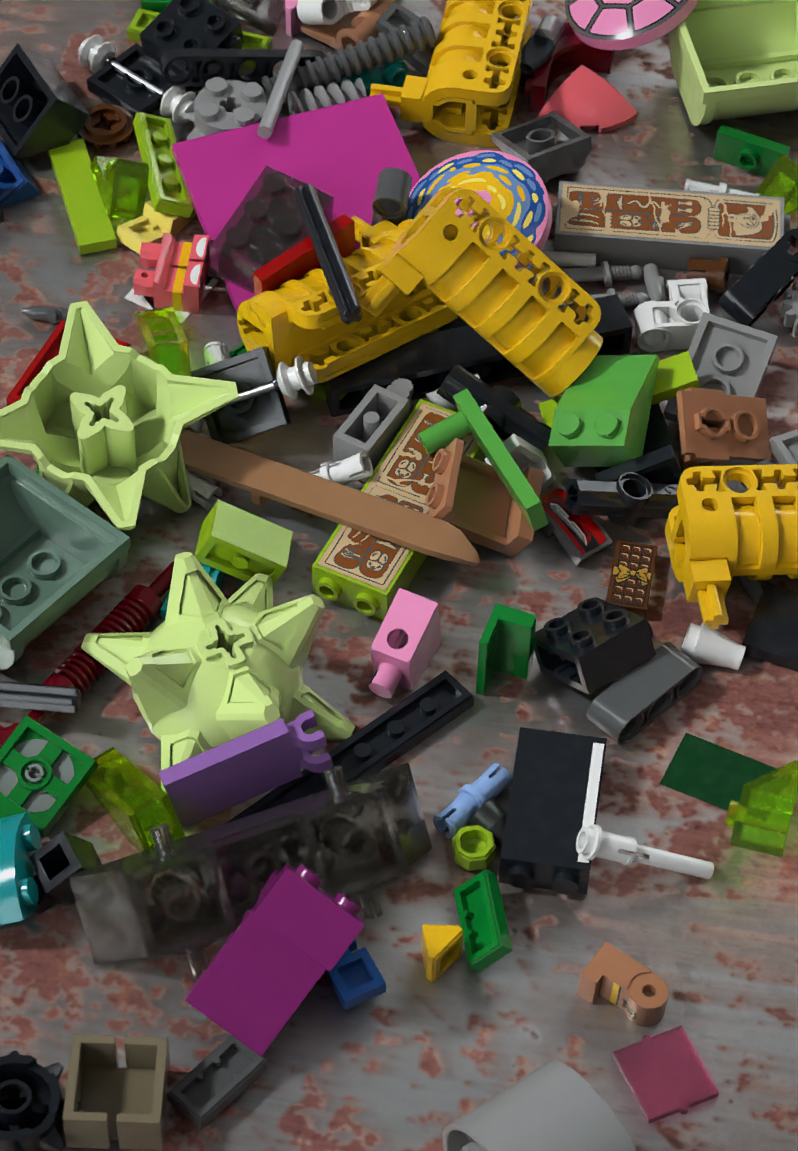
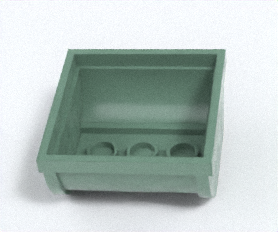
[0,454,131,670]

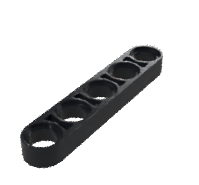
[159,48,325,87]

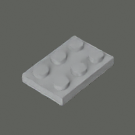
[663,312,778,423]

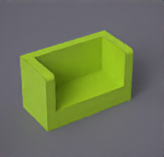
[195,499,293,585]

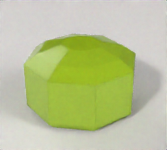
[452,825,496,871]

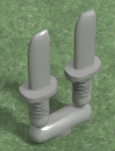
[561,261,666,308]

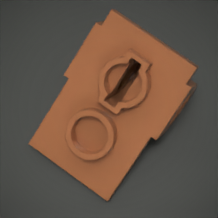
[301,0,393,69]
[676,387,771,468]

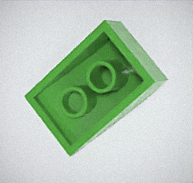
[548,355,660,467]

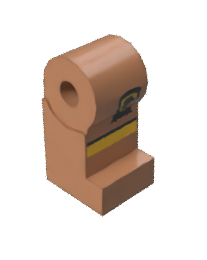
[577,942,669,1027]

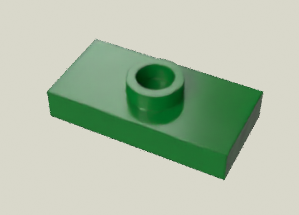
[713,125,791,182]
[453,869,513,972]

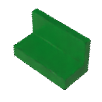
[476,603,537,696]

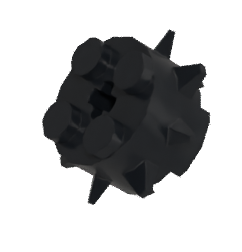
[0,1051,81,1151]

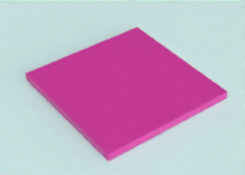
[172,93,420,313]

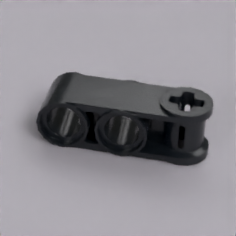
[717,228,798,327]

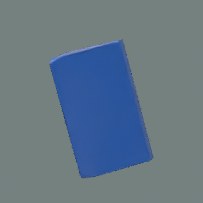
[0,139,41,208]

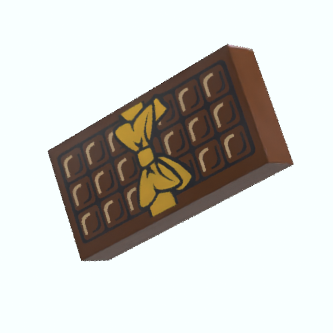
[606,540,658,618]

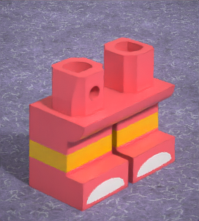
[133,233,211,314]

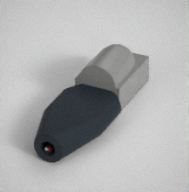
[520,14,566,75]

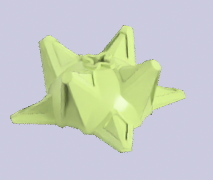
[0,301,239,531]
[81,552,356,803]

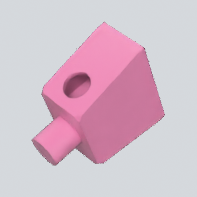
[368,588,442,698]

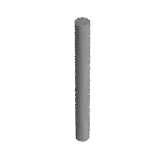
[257,39,304,139]

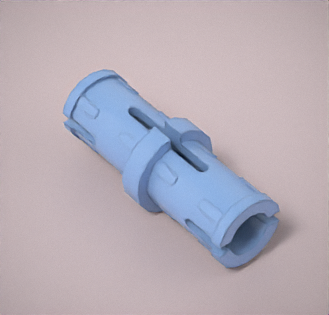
[433,763,512,839]

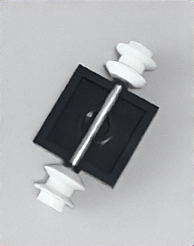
[78,35,197,125]
[184,347,318,445]

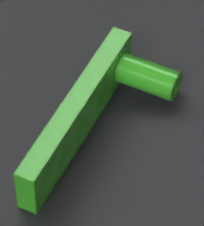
[418,388,549,532]

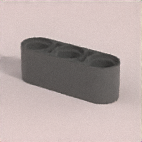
[586,642,703,745]

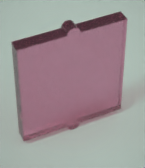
[612,1025,719,1124]

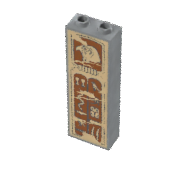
[554,181,791,275]

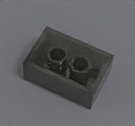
[210,166,334,294]

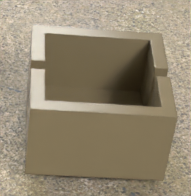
[63,1034,170,1151]

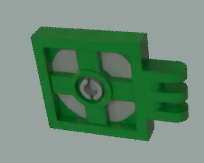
[0,715,99,837]

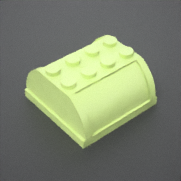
[669,0,798,126]

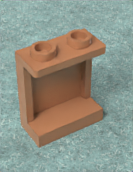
[425,438,544,557]

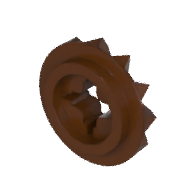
[77,104,134,150]

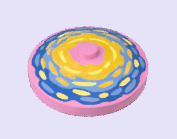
[405,150,552,269]

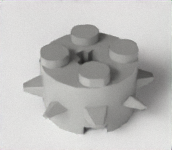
[181,77,268,140]

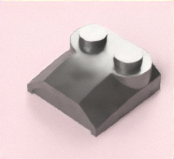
[491,111,592,184]

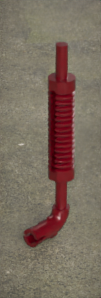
[0,562,174,748]

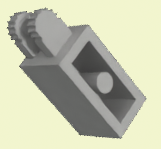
[333,378,414,482]

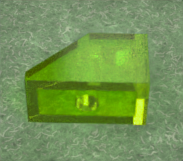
[725,760,798,857]

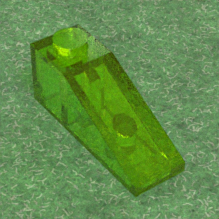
[134,306,192,377]
[86,747,186,859]

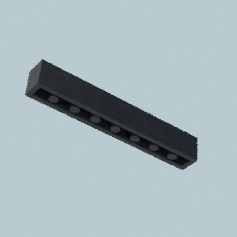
[321,294,633,417]

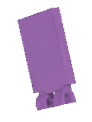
[158,709,334,829]

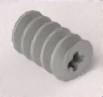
[288,78,367,115]

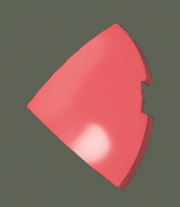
[536,65,638,134]

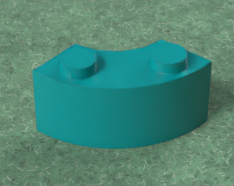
[0,812,41,926]

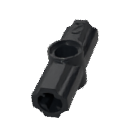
[437,364,551,451]
[565,472,679,527]

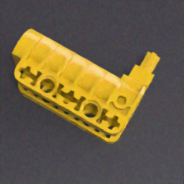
[237,216,458,383]

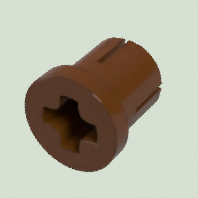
[686,257,730,295]

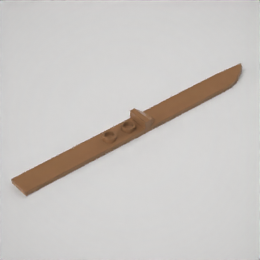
[180,429,480,566]

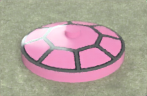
[565,0,699,50]

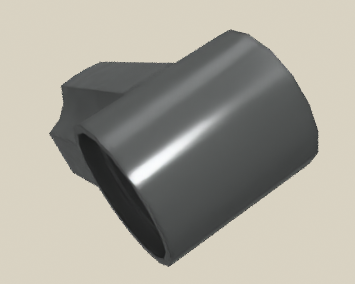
[371,167,412,226]

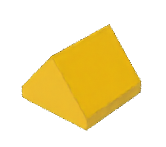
[421,924,463,983]

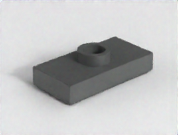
[167,1035,268,1130]

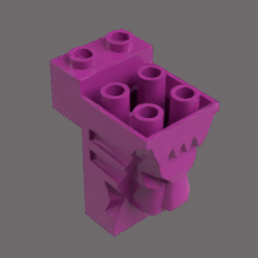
[185,863,365,1056]

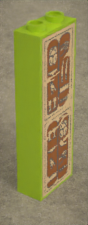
[312,399,493,620]

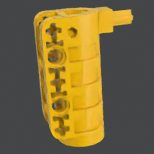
[370,0,533,148]
[359,187,603,397]
[665,464,798,630]

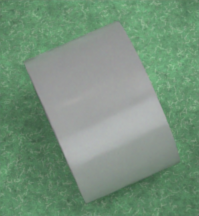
[442,1061,637,1151]

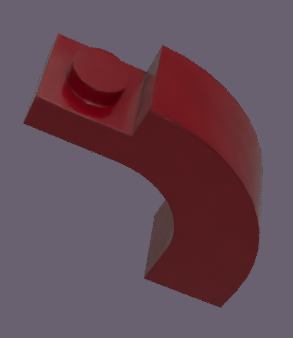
[521,23,615,113]

